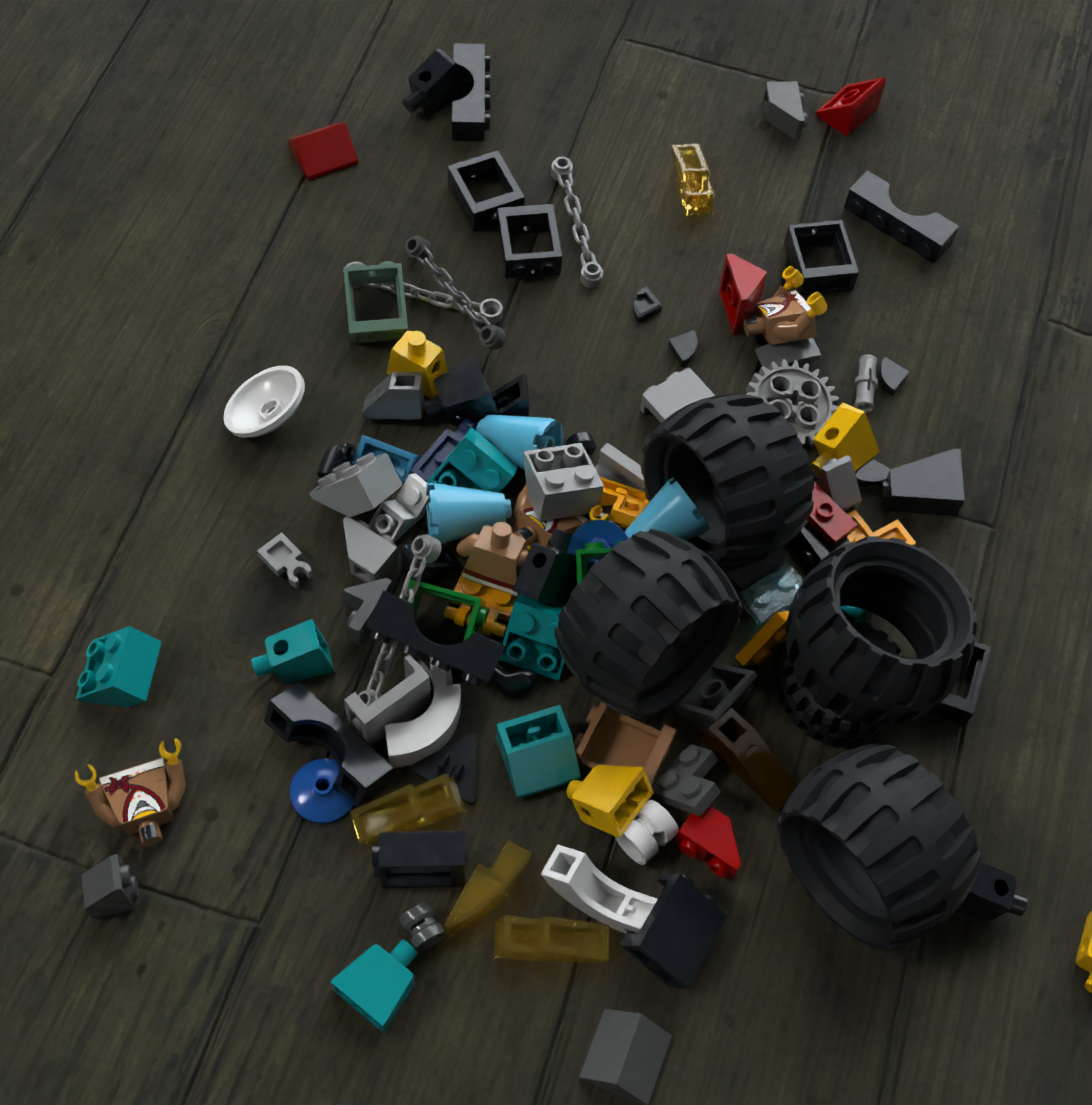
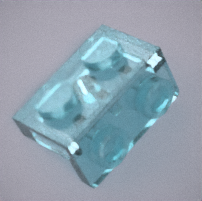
[738,563,803,633]

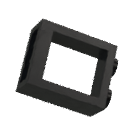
[448,151,525,232]
[497,204,562,279]
[784,220,859,295]
[915,639,991,727]
[372,831,465,889]

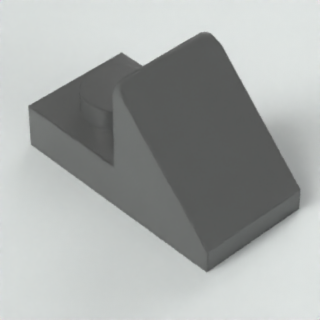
[342,578,393,645]

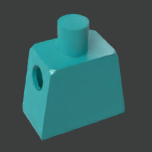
[251,619,335,684]
[331,939,418,1034]

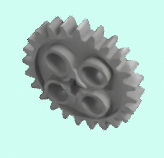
[746,359,839,448]

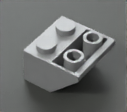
[523,443,604,522]
[309,453,403,517]

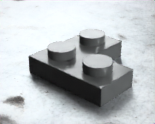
[652,744,721,816]

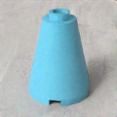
[476,414,563,470]
[625,477,711,541]
[426,483,512,544]

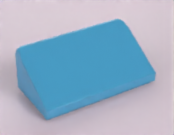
[352,435,421,483]

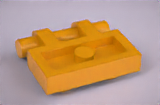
[443,571,520,638]

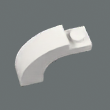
[385,657,461,768]
[541,844,657,934]

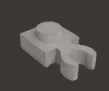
[257,532,312,588]

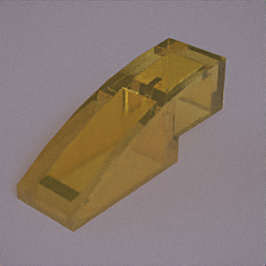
[672,143,714,215]
[350,774,465,844]
[444,840,532,937]
[494,915,609,962]

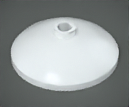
[223,366,305,438]

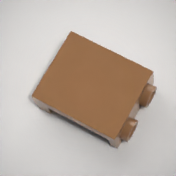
[574,702,676,786]

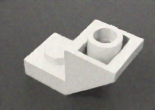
[368,473,430,543]

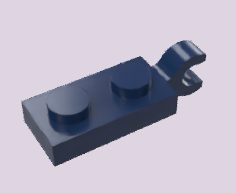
[410,418,476,483]

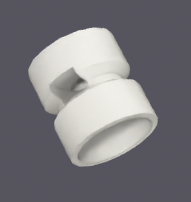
[615,800,679,865]

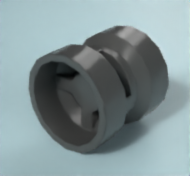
[399,902,447,952]

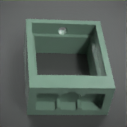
[343,261,408,344]

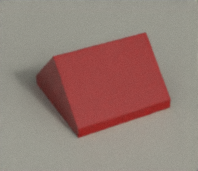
[815,77,886,136]
[287,122,358,180]
[719,254,767,335]

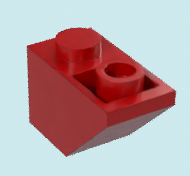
[675,806,741,881]

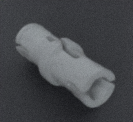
[854,355,878,413]

